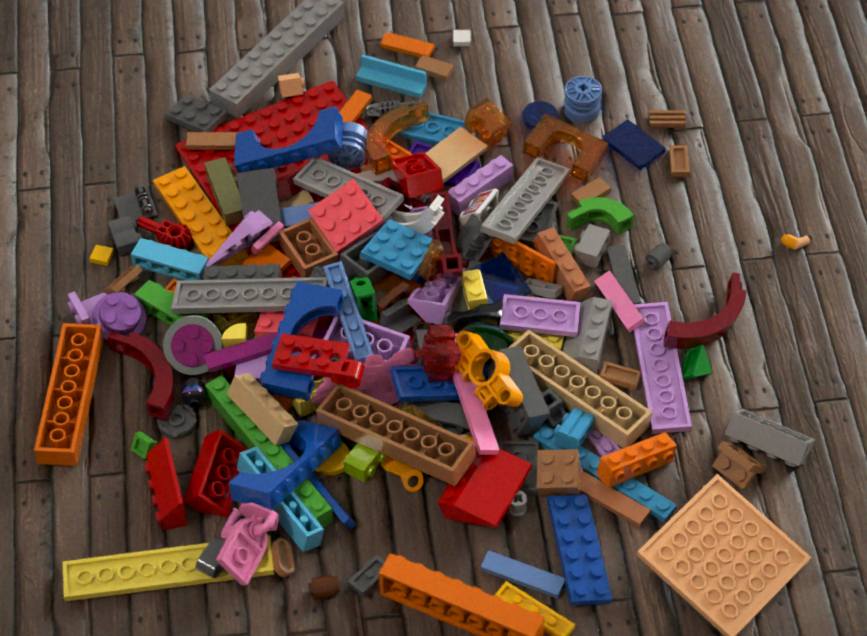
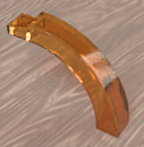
[366,101,429,175]

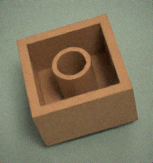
[537,449,581,497]

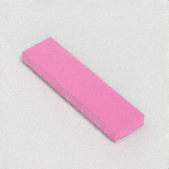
[594,270,646,332]

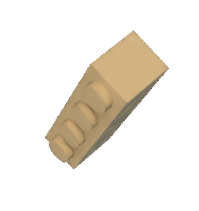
[226,373,298,445]

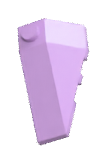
[206,210,273,267]

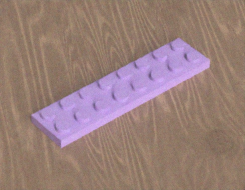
[633,302,692,434]

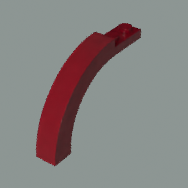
[430,191,463,279]

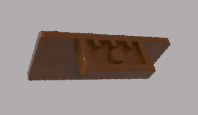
[362,271,422,325]

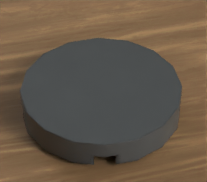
[157,404,197,439]

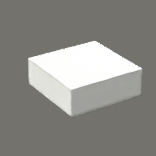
[453,30,471,46]

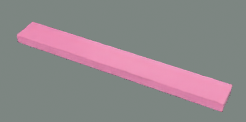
[439,334,499,455]

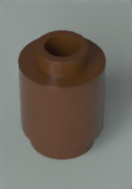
[308,575,340,599]

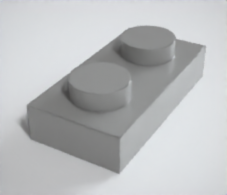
[521,278,563,299]

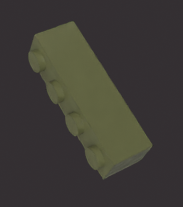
[204,158,243,227]

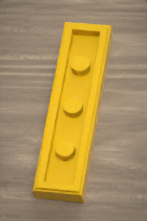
[495,581,575,636]

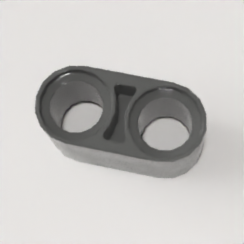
[196,537,225,578]

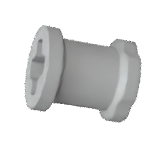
[508,491,527,517]

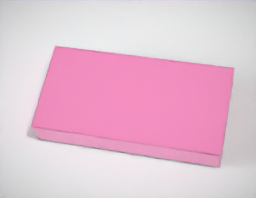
[250,221,284,255]

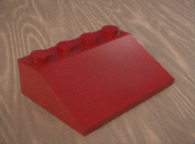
[437,445,533,528]

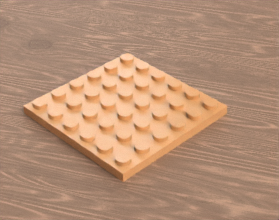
[636,474,811,636]

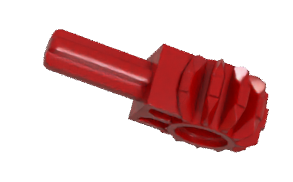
[137,216,192,250]

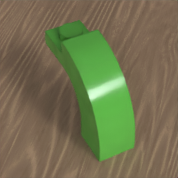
[566,197,634,234]

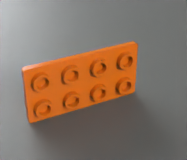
[491,237,556,284]

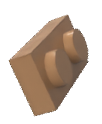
[104,265,143,294]

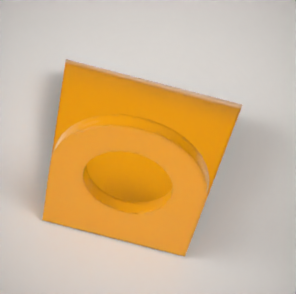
[381,456,423,492]

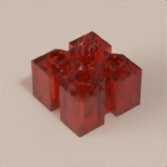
[413,325,461,381]

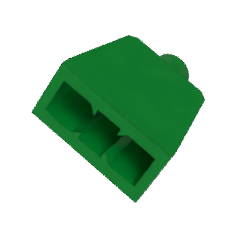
[350,277,378,322]

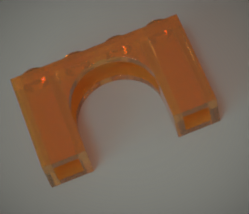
[523,113,608,183]

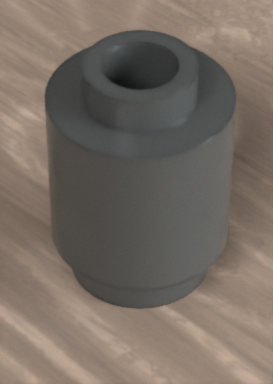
[645,243,672,270]

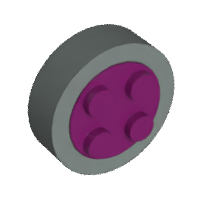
[163,315,223,375]

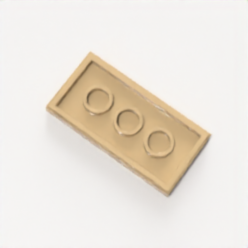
[426,127,488,183]

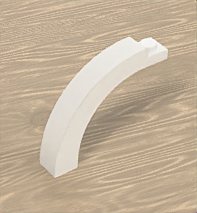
[376,195,445,234]

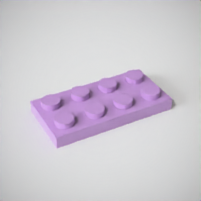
[500,294,580,337]

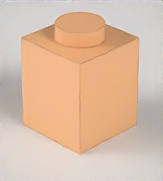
[278,73,305,98]

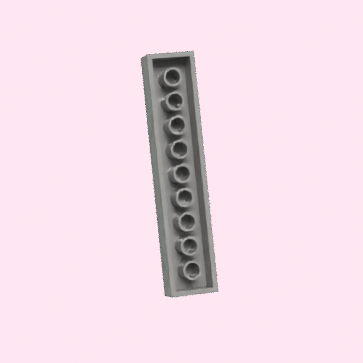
[209,0,345,118]

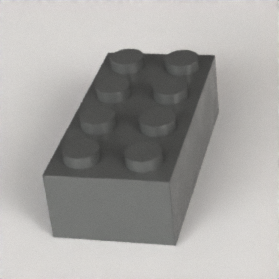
[340,220,396,284]
[487,346,550,437]

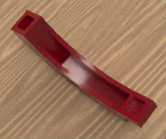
[663,272,747,349]
[108,332,175,421]

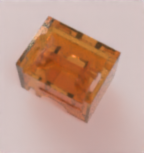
[463,98,511,149]

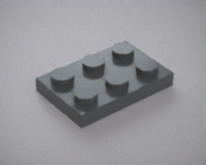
[165,94,229,132]

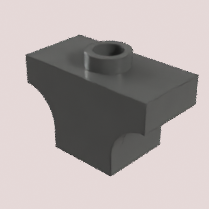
[541,388,566,429]

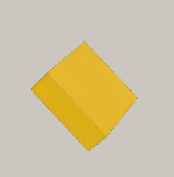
[89,245,114,266]

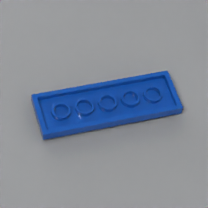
[390,364,490,402]
[546,495,613,606]

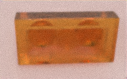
[417,239,444,281]

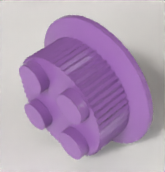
[92,292,146,340]

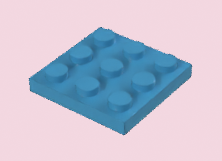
[360,219,438,280]

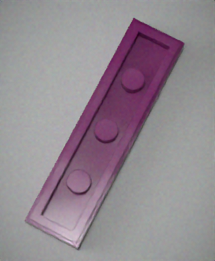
[204,332,279,373]

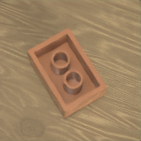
[279,217,339,278]

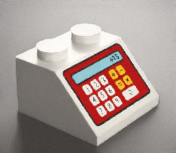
[459,189,498,230]

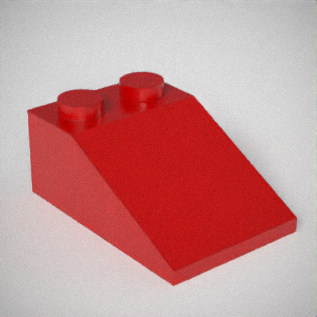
[389,152,444,198]

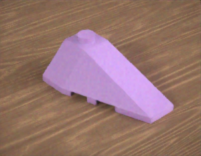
[408,268,467,325]

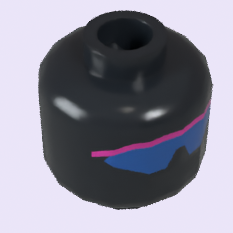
[181,378,207,408]

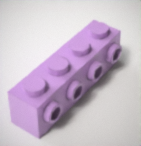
[448,155,513,216]

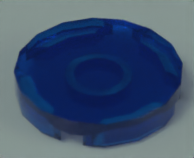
[522,101,558,131]

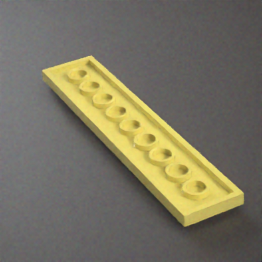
[62,535,274,601]

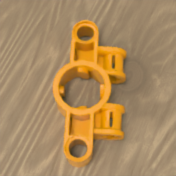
[454,331,523,410]

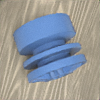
[564,76,602,124]
[328,122,369,170]

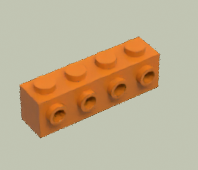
[596,432,677,488]

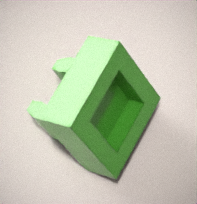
[130,431,157,460]

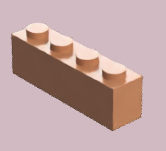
[533,227,590,302]

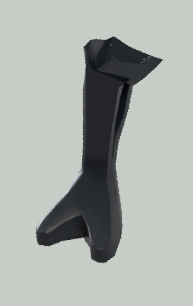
[440,298,503,334]

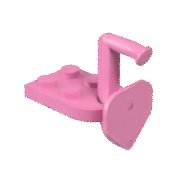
[216,503,279,586]

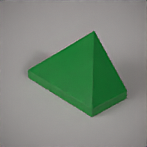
[681,345,712,381]

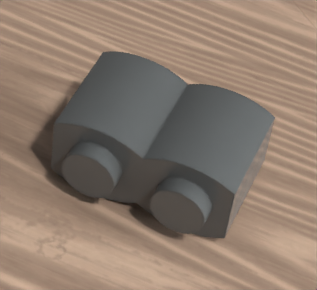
[108,215,141,256]

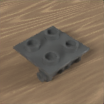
[113,183,158,222]
[455,213,495,262]

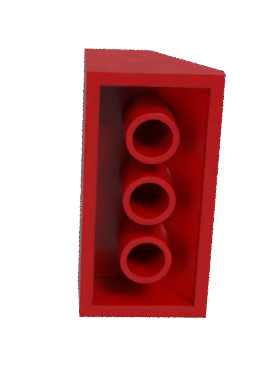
[183,429,248,517]
[144,437,188,531]

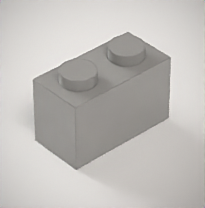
[573,224,610,269]

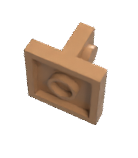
[712,441,767,490]

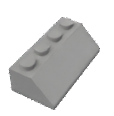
[562,297,612,374]
[725,409,815,467]

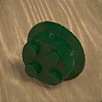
[462,325,515,362]

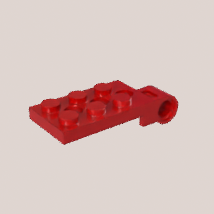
[272,333,365,388]

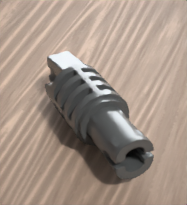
[367,100,416,118]

